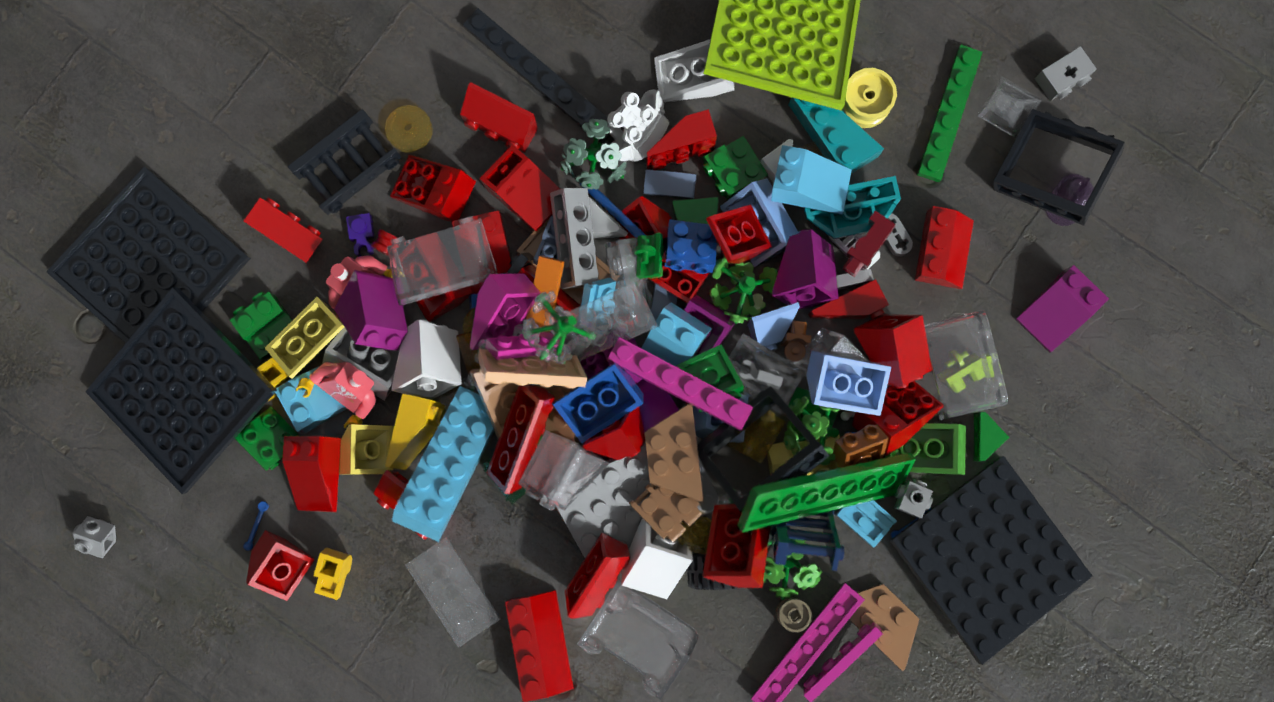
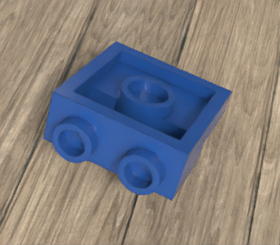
[664,219,717,274]

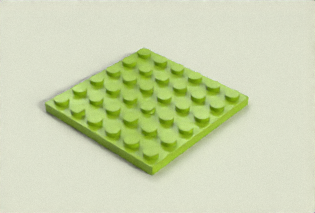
[703,0,861,110]

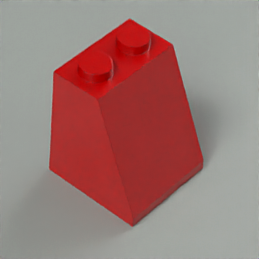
[854,314,932,389]

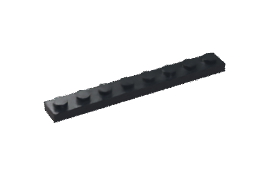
[463,8,610,144]

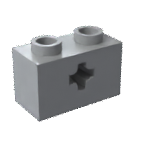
[1035,46,1097,101]

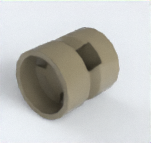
[775,597,812,632]

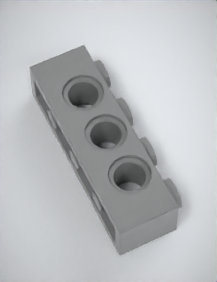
[550,188,599,289]

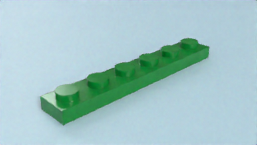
[917,45,983,182]

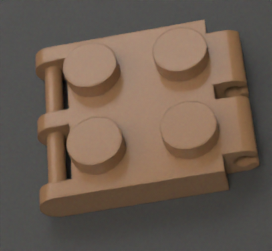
[629,484,702,542]

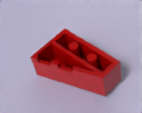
[244,197,323,263]

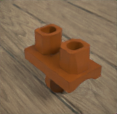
[781,321,811,362]

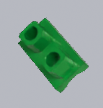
[634,232,664,279]

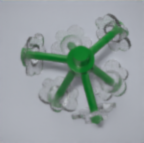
[522,291,596,364]

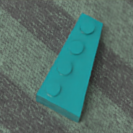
[789,97,884,174]

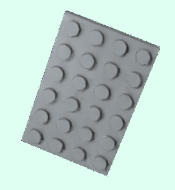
[549,440,722,558]

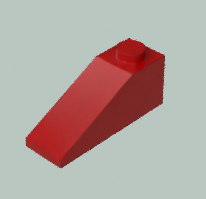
[808,279,889,319]

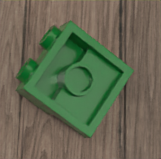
[702,136,768,201]
[230,292,293,360]
[677,345,744,414]

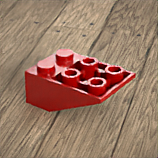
[646,109,717,170]
[479,145,560,231]
[390,155,476,222]
[852,381,944,456]

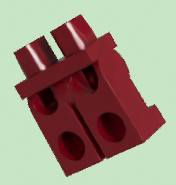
[843,211,896,278]

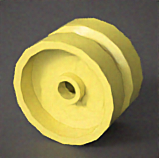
[842,68,897,128]

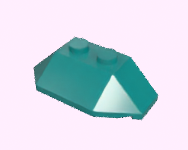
[804,176,901,239]

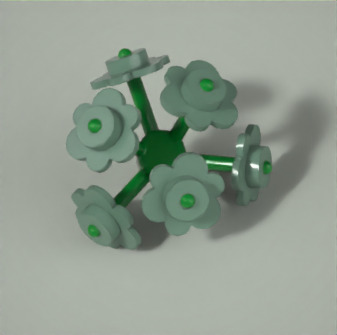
[560,119,627,189]

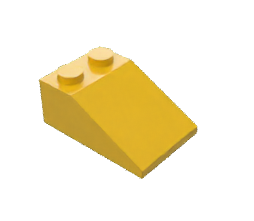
[385,394,446,470]

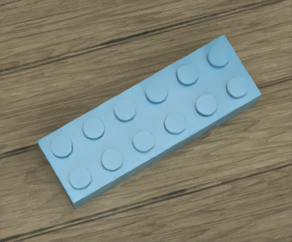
[392,386,494,542]

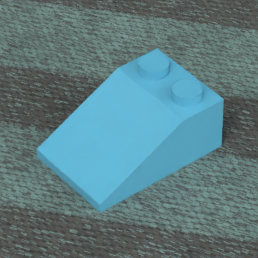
[771,145,852,214]
[641,302,712,367]
[275,366,347,433]

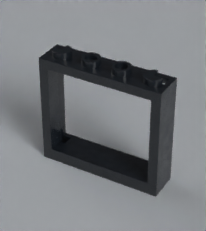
[994,109,1125,225]
[697,386,829,513]

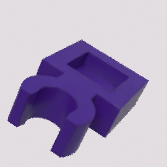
[346,213,375,257]

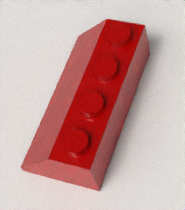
[486,384,555,494]
[505,590,574,702]

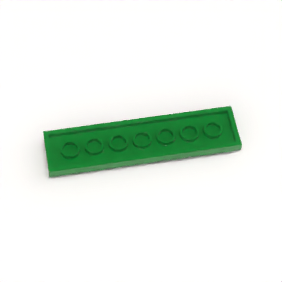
[737,453,916,532]

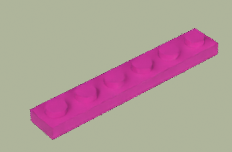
[607,337,753,431]
[751,583,865,702]

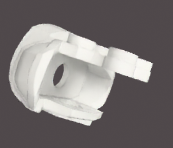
[607,89,669,162]

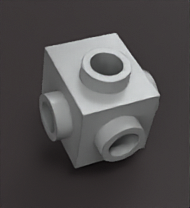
[894,479,933,518]
[72,516,116,558]

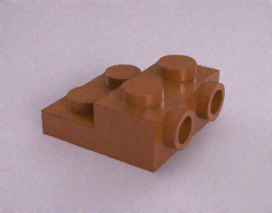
[833,425,888,469]

